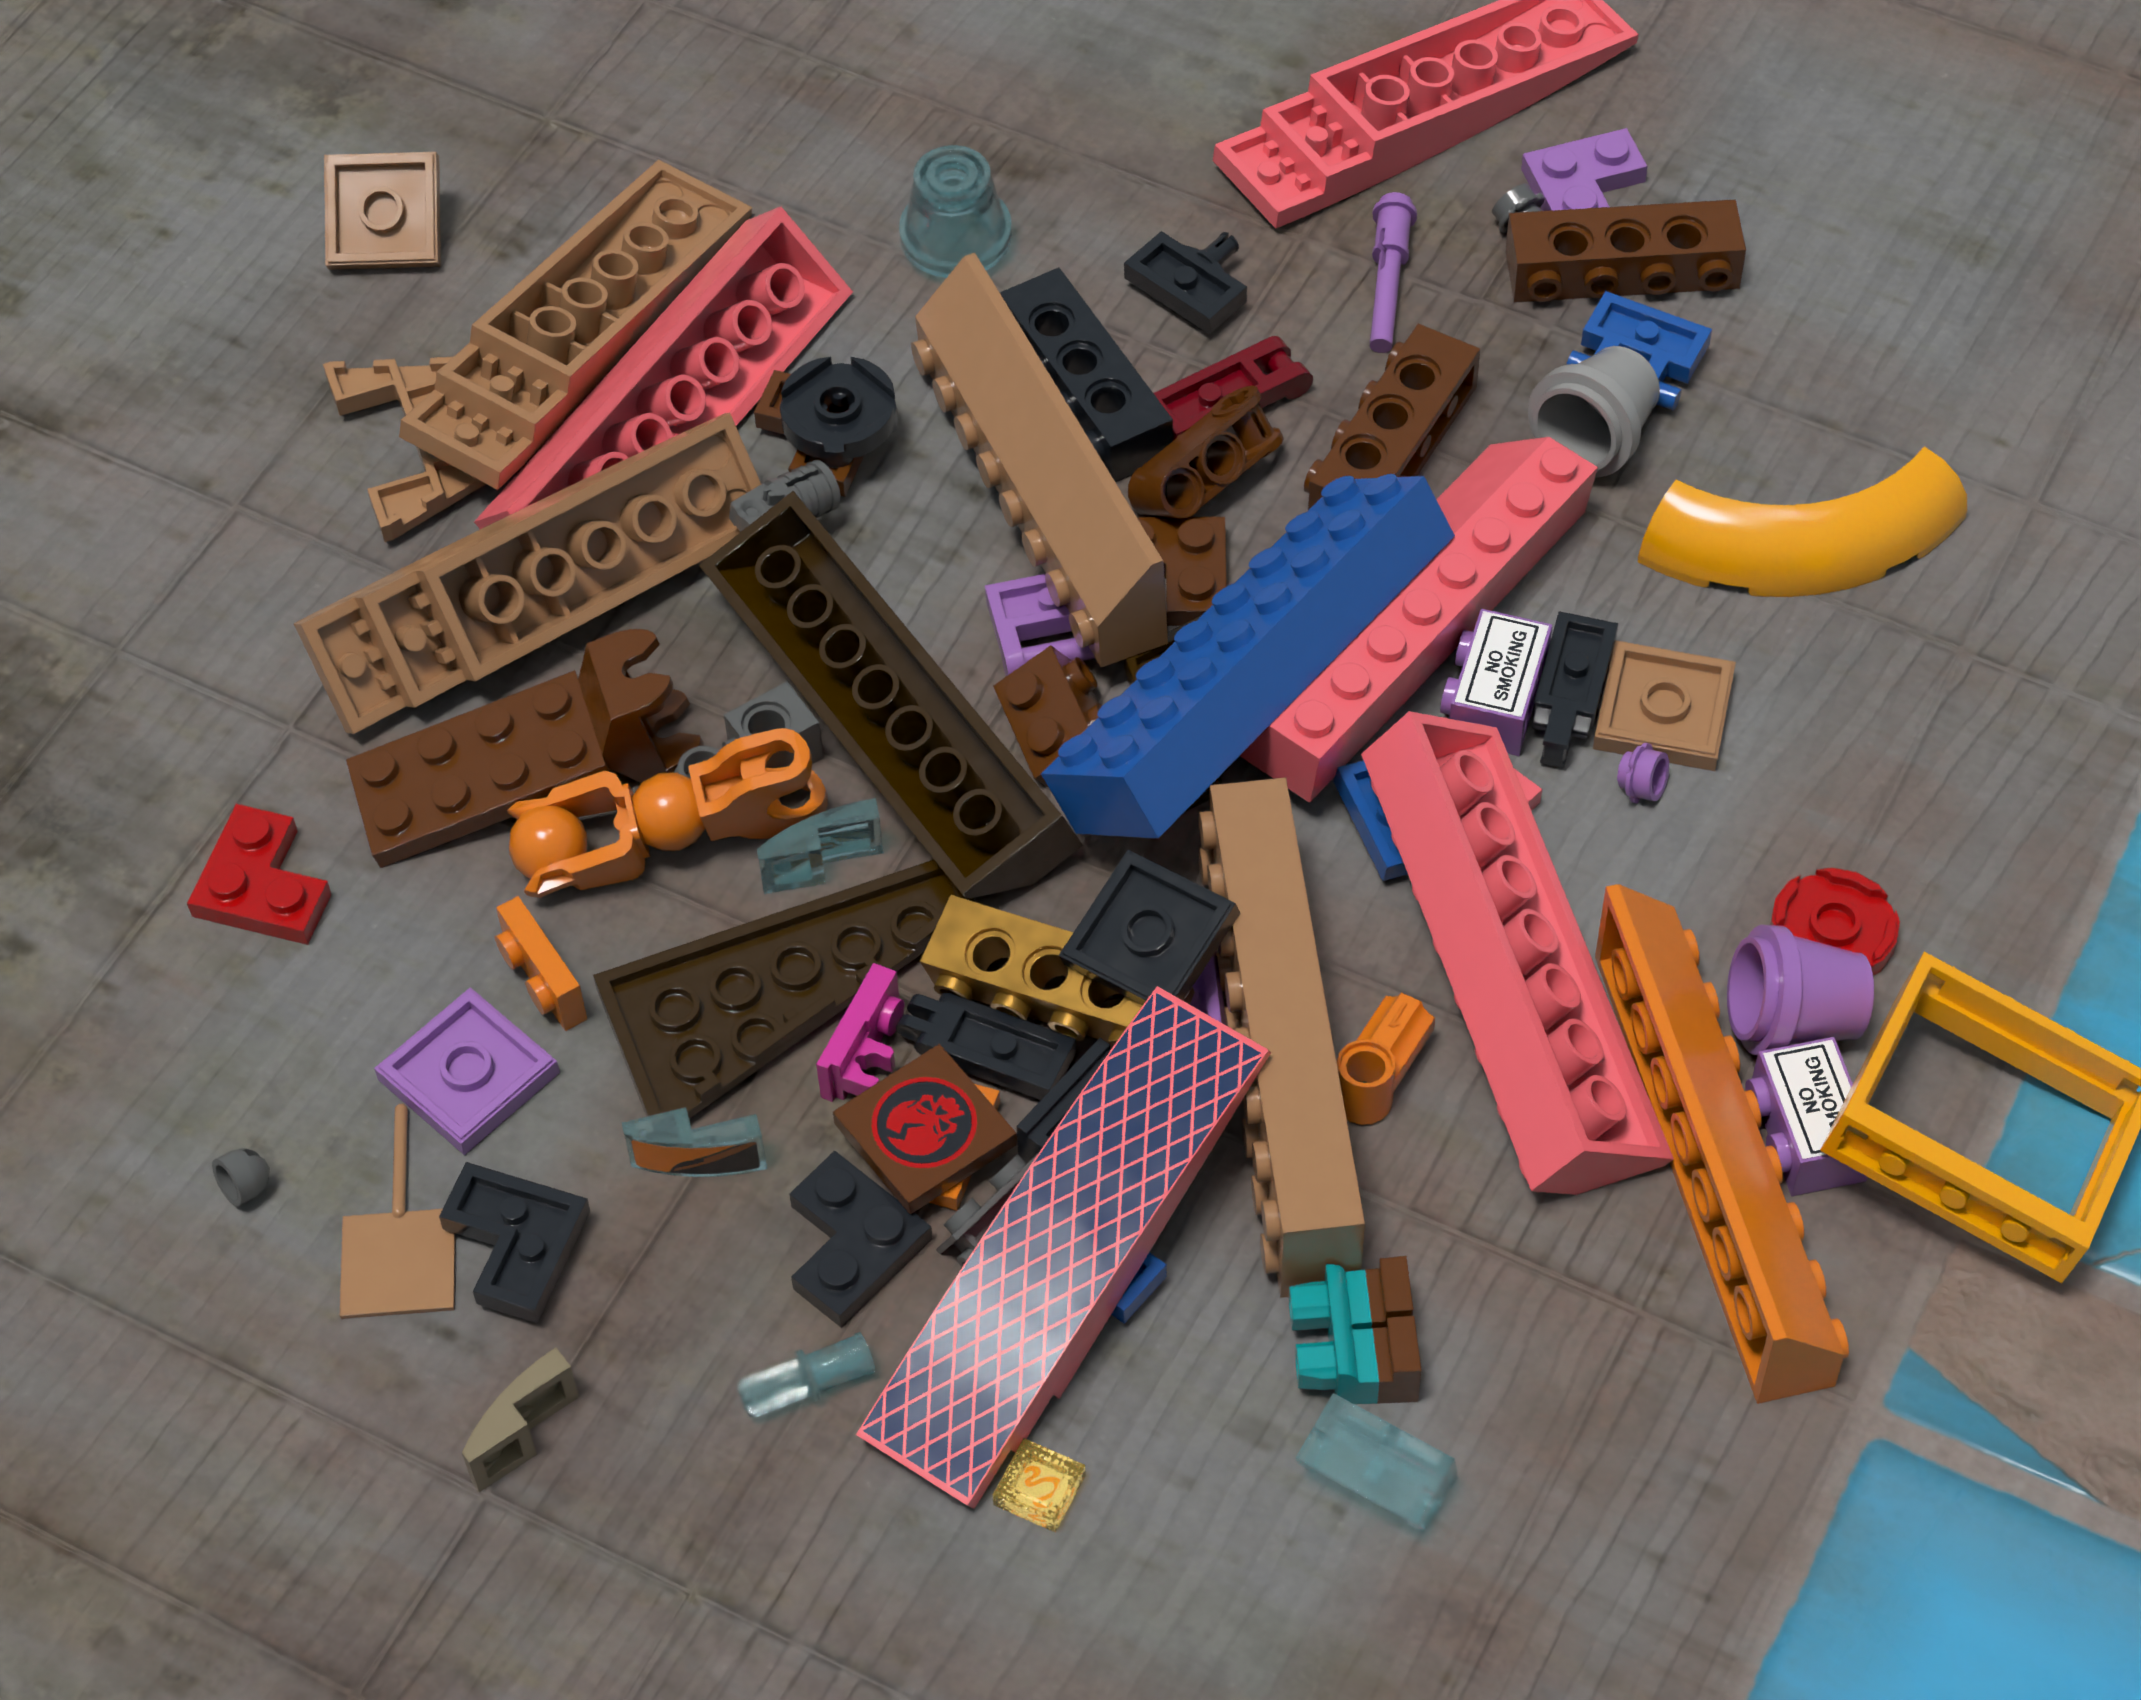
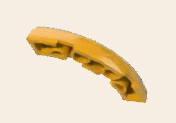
[1638,446,1967,597]

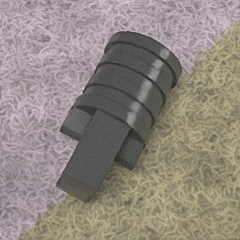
[729,460,840,532]

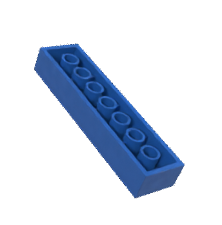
[1041,474,1455,839]

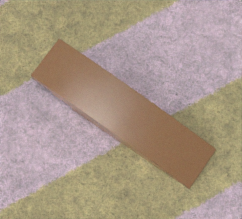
[399,159,753,490]
[293,413,761,734]

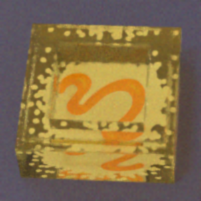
[993,1438,1086,1532]

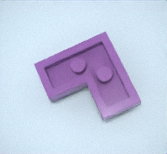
[1521,128,1647,211]

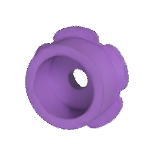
[1617,743,1669,803]

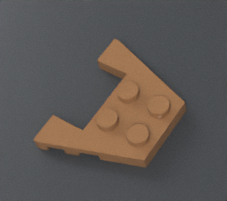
[323,357,486,542]

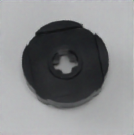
[780,357,898,468]

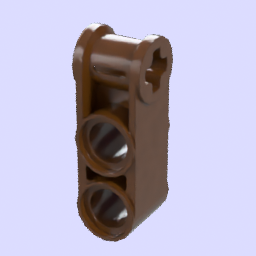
[1128,385,1284,518]

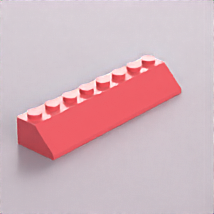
[474,206,853,529]
[1240,437,1598,803]
[1361,711,1674,1195]

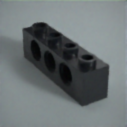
[999,267,1173,482]

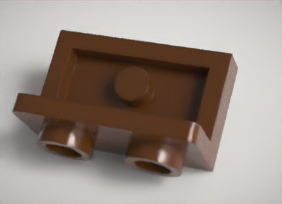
[993,645,1103,787]

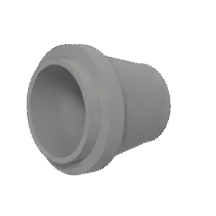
[1528,346,1660,477]

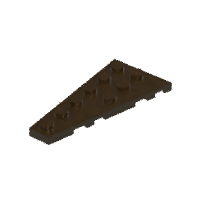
[593,859,975,1142]

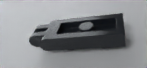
[896,993,1077,1100]

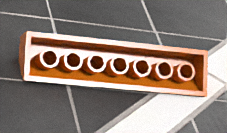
[1595,884,1849,1404]

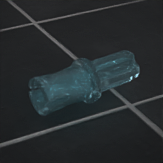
[737,1332,875,1417]

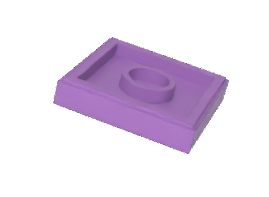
[374,988,560,1155]

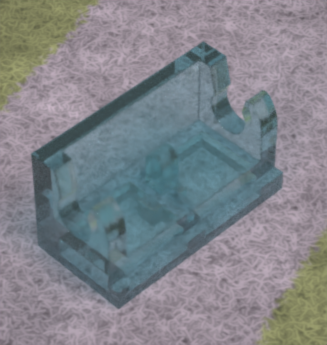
[1295,1393,1458,1532]

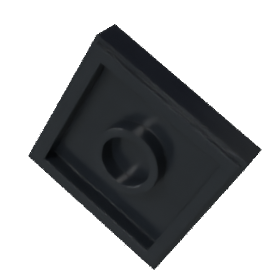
[1059,850,1240,1005]

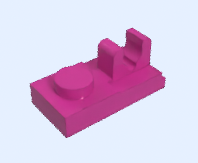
[816,963,905,1102]

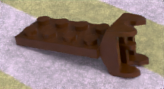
[346,629,704,868]

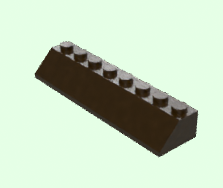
[699,491,1083,899]

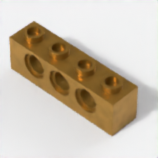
[920,895,1195,1049]

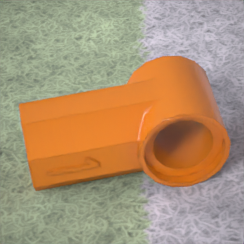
[1336,992,1435,1125]

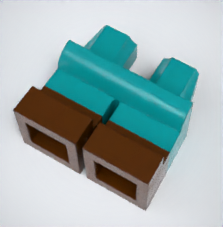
[1289,1256,1422,1405]

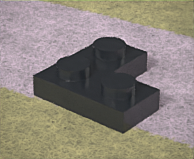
[789,1151,933,1328]
[439,1162,591,1323]

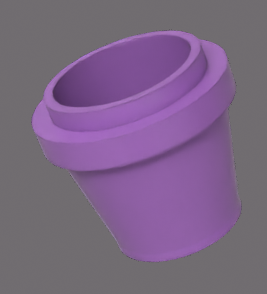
[1727,925,1874,1055]

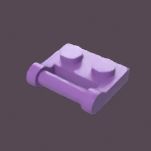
[985,574,1095,676]

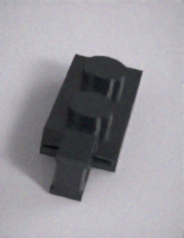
[1532,611,1619,768]

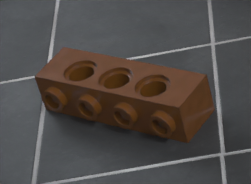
[1505,199,1746,303]
[1304,323,1481,510]

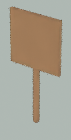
[340,1104,456,1319]

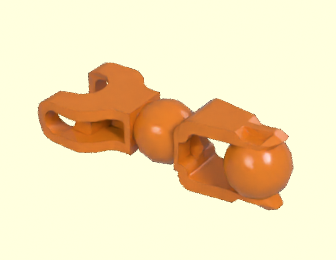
[507,728,828,898]

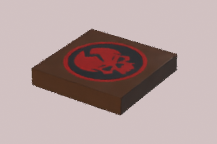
[833,1043,1017,1214]

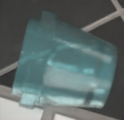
[899,145,1012,278]

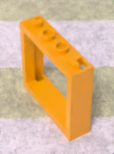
[1820,951,2141,1283]

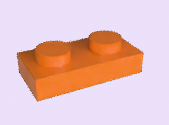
[495,896,588,1031]

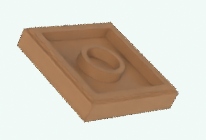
[324,152,441,270]
[1593,640,1736,771]

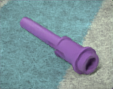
[1370,192,1417,353]

